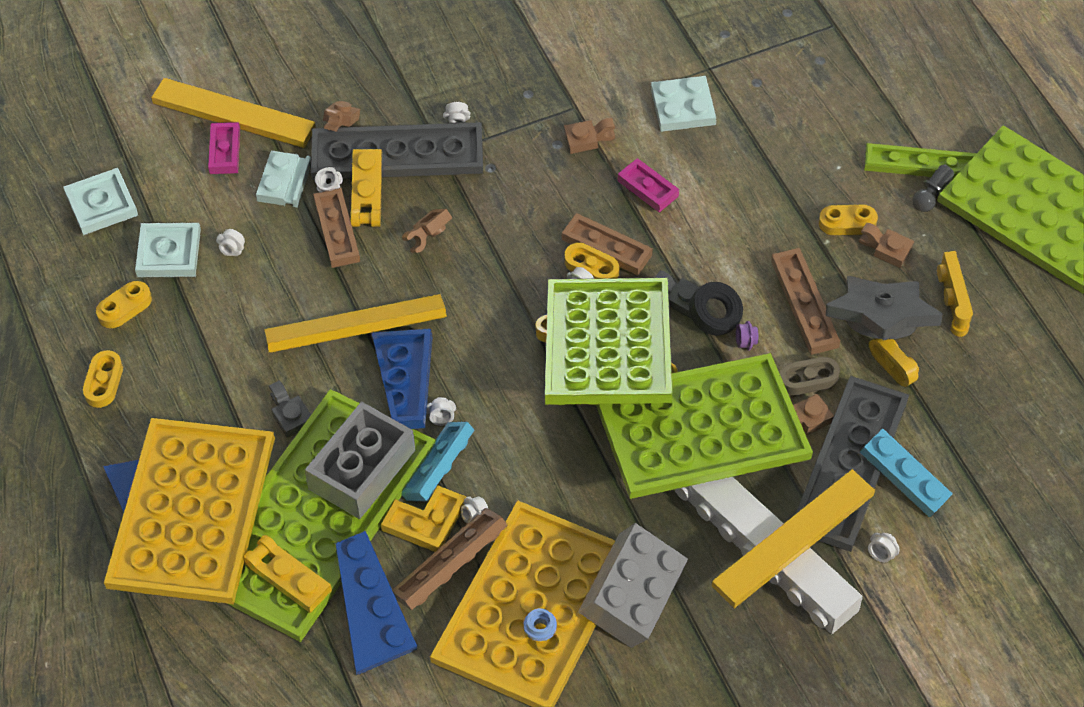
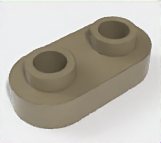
[780,357,840,395]

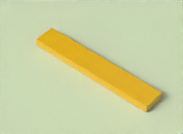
[151,78,316,148]
[264,294,447,353]
[712,469,875,609]

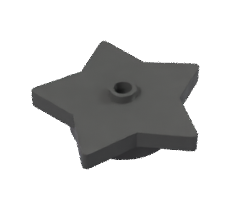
[825,276,943,340]

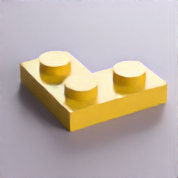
[381,485,466,552]

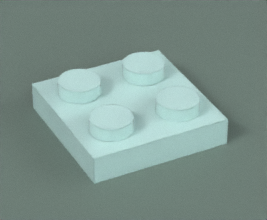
[651,76,716,132]
[63,168,138,235]
[135,223,201,277]

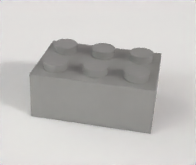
[305,401,415,519]
[578,523,688,648]

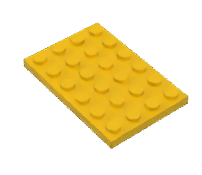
[104,418,275,604]
[430,500,615,707]

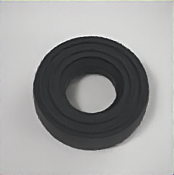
[689,282,743,336]

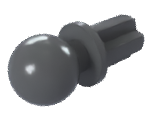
[913,164,954,212]

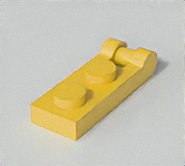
[351,149,382,227]
[937,251,973,337]
[243,535,332,613]

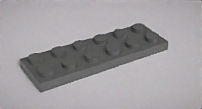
[311,122,483,180]
[796,376,909,552]

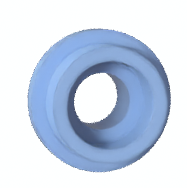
[524,608,557,641]

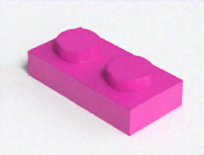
[208,122,240,174]
[617,158,679,213]

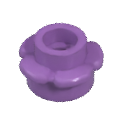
[736,321,758,351]

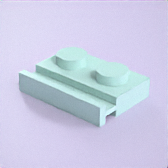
[256,151,311,208]

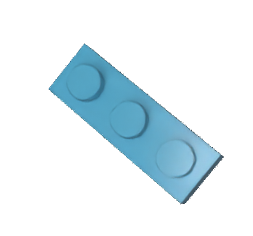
[402,422,474,501]
[860,429,953,518]

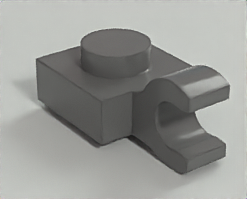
[655,270,699,318]
[269,380,311,438]

